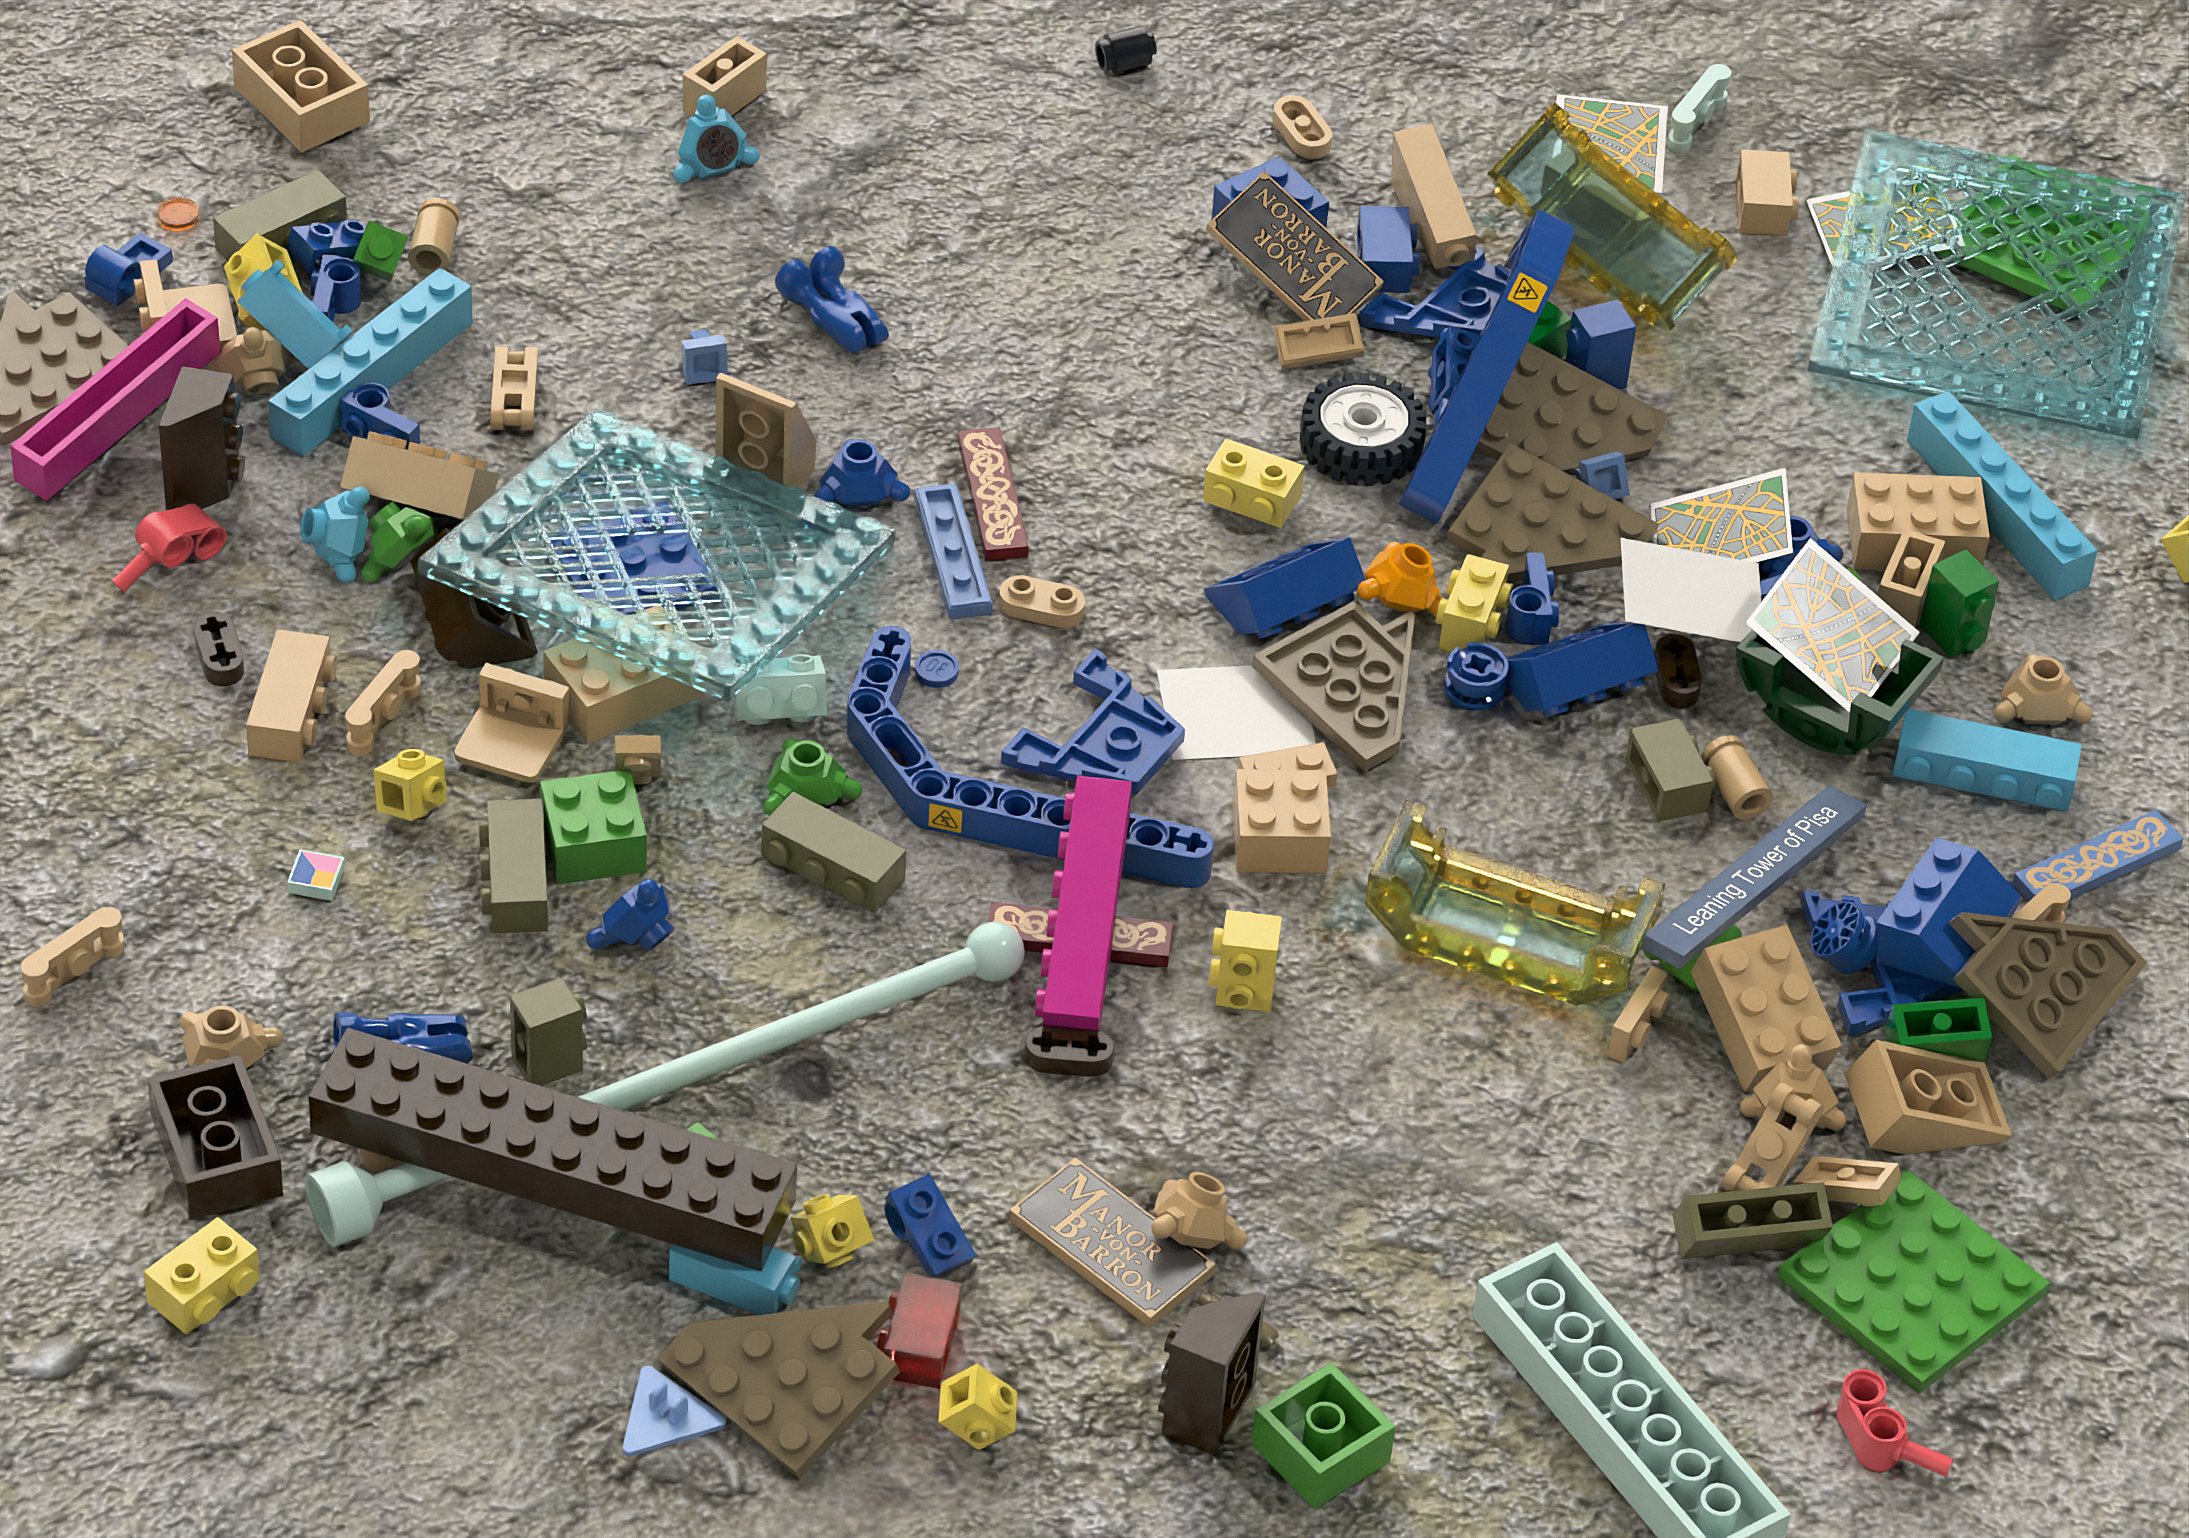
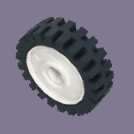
[1300,373,1427,486]

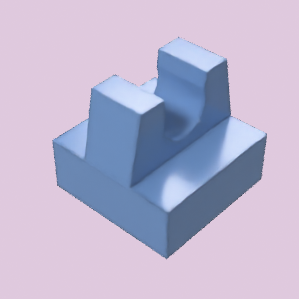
[681,329,728,385]
[1575,451,1630,499]

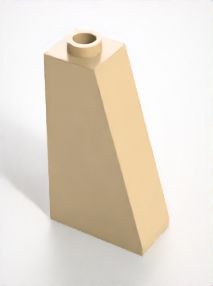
[1391,123,1477,269]

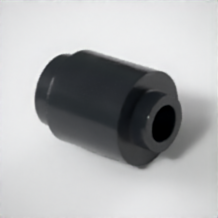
[1095,26,1157,73]

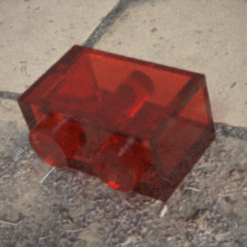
[876,1273,962,1389]

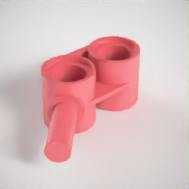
[112,504,227,593]
[1836,1369,1954,1477]

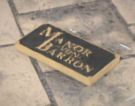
[1206,171,1384,321]
[1009,1158,1216,1328]

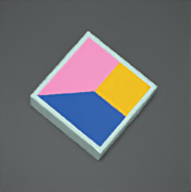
[287,849,345,901]

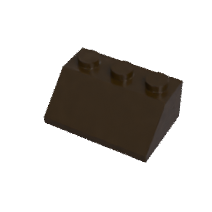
[159,366,245,510]
[410,528,538,669]
[1158,1292,1266,1456]

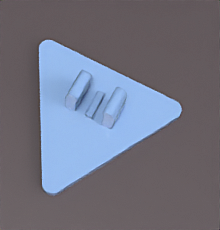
[623,1366,726,1457]

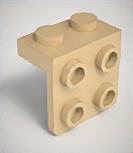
[133,259,237,347]
[454,663,570,783]

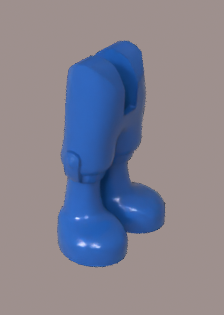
[775,246,889,354]
[333,1012,473,1064]

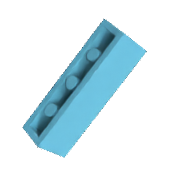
[1892,709,2082,812]

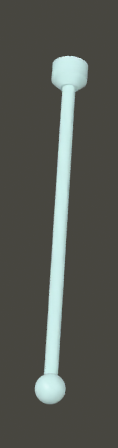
[305,922,1025,1247]

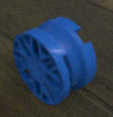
[1444,642,1509,710]
[1810,901,1878,974]

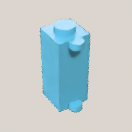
[237,260,353,369]
[669,1244,802,1315]

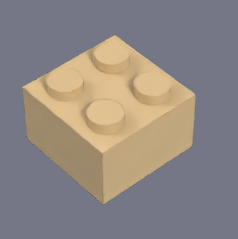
[1232,769,1331,874]

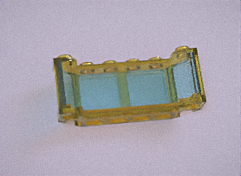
[1487,102,1738,331]
[1365,799,1666,1006]

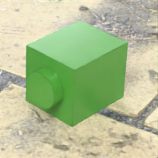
[353,221,408,282]

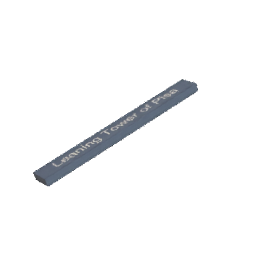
[1641,785,1867,969]

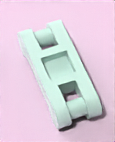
[1667,64,1731,154]

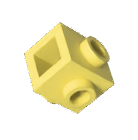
[374,749,447,821]
[790,1194,875,1268]
[938,1364,1017,1450]

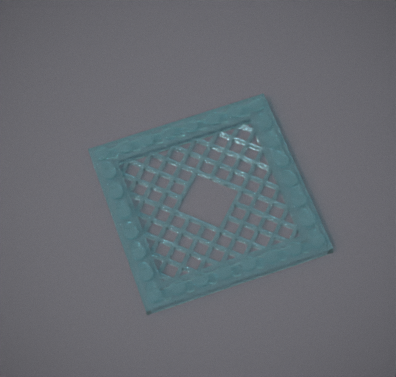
[1807,129,2186,439]
[417,409,896,702]

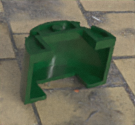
[1736,629,1944,755]

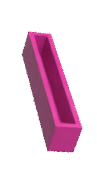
[10,298,221,501]
[1035,776,1132,1031]

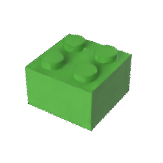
[540,769,647,885]
[1251,1362,1396,1509]

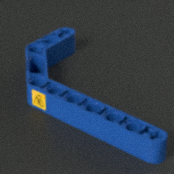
[1398,209,1576,524]
[846,626,1214,888]

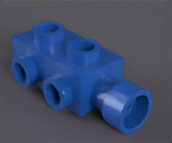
[1428,325,1480,429]

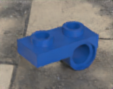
[287,219,366,277]
[84,232,173,307]
[309,255,361,323]
[340,383,420,450]
[1505,553,1559,645]
[884,1173,977,1281]

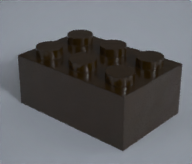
[147,1054,283,1220]

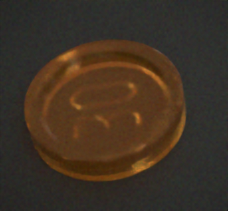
[157,197,200,231]

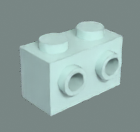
[732,654,827,725]

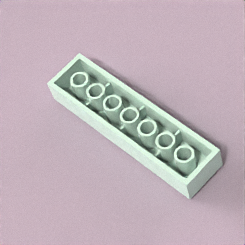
[1472,1242,1791,1538]

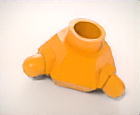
[1357,542,1443,617]

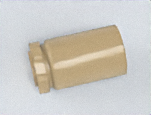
[408,198,460,275]
[1701,735,1774,820]

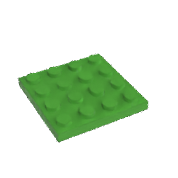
[1936,154,2155,318]
[1777,1169,2050,1394]

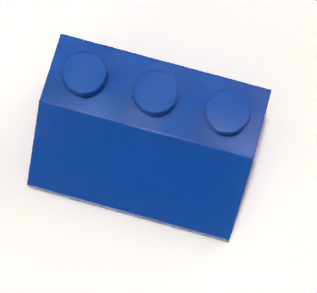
[1203,537,1366,639]
[1506,622,1659,717]
[1876,837,2021,988]

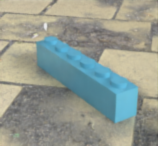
[268,268,473,457]
[1907,391,2098,600]

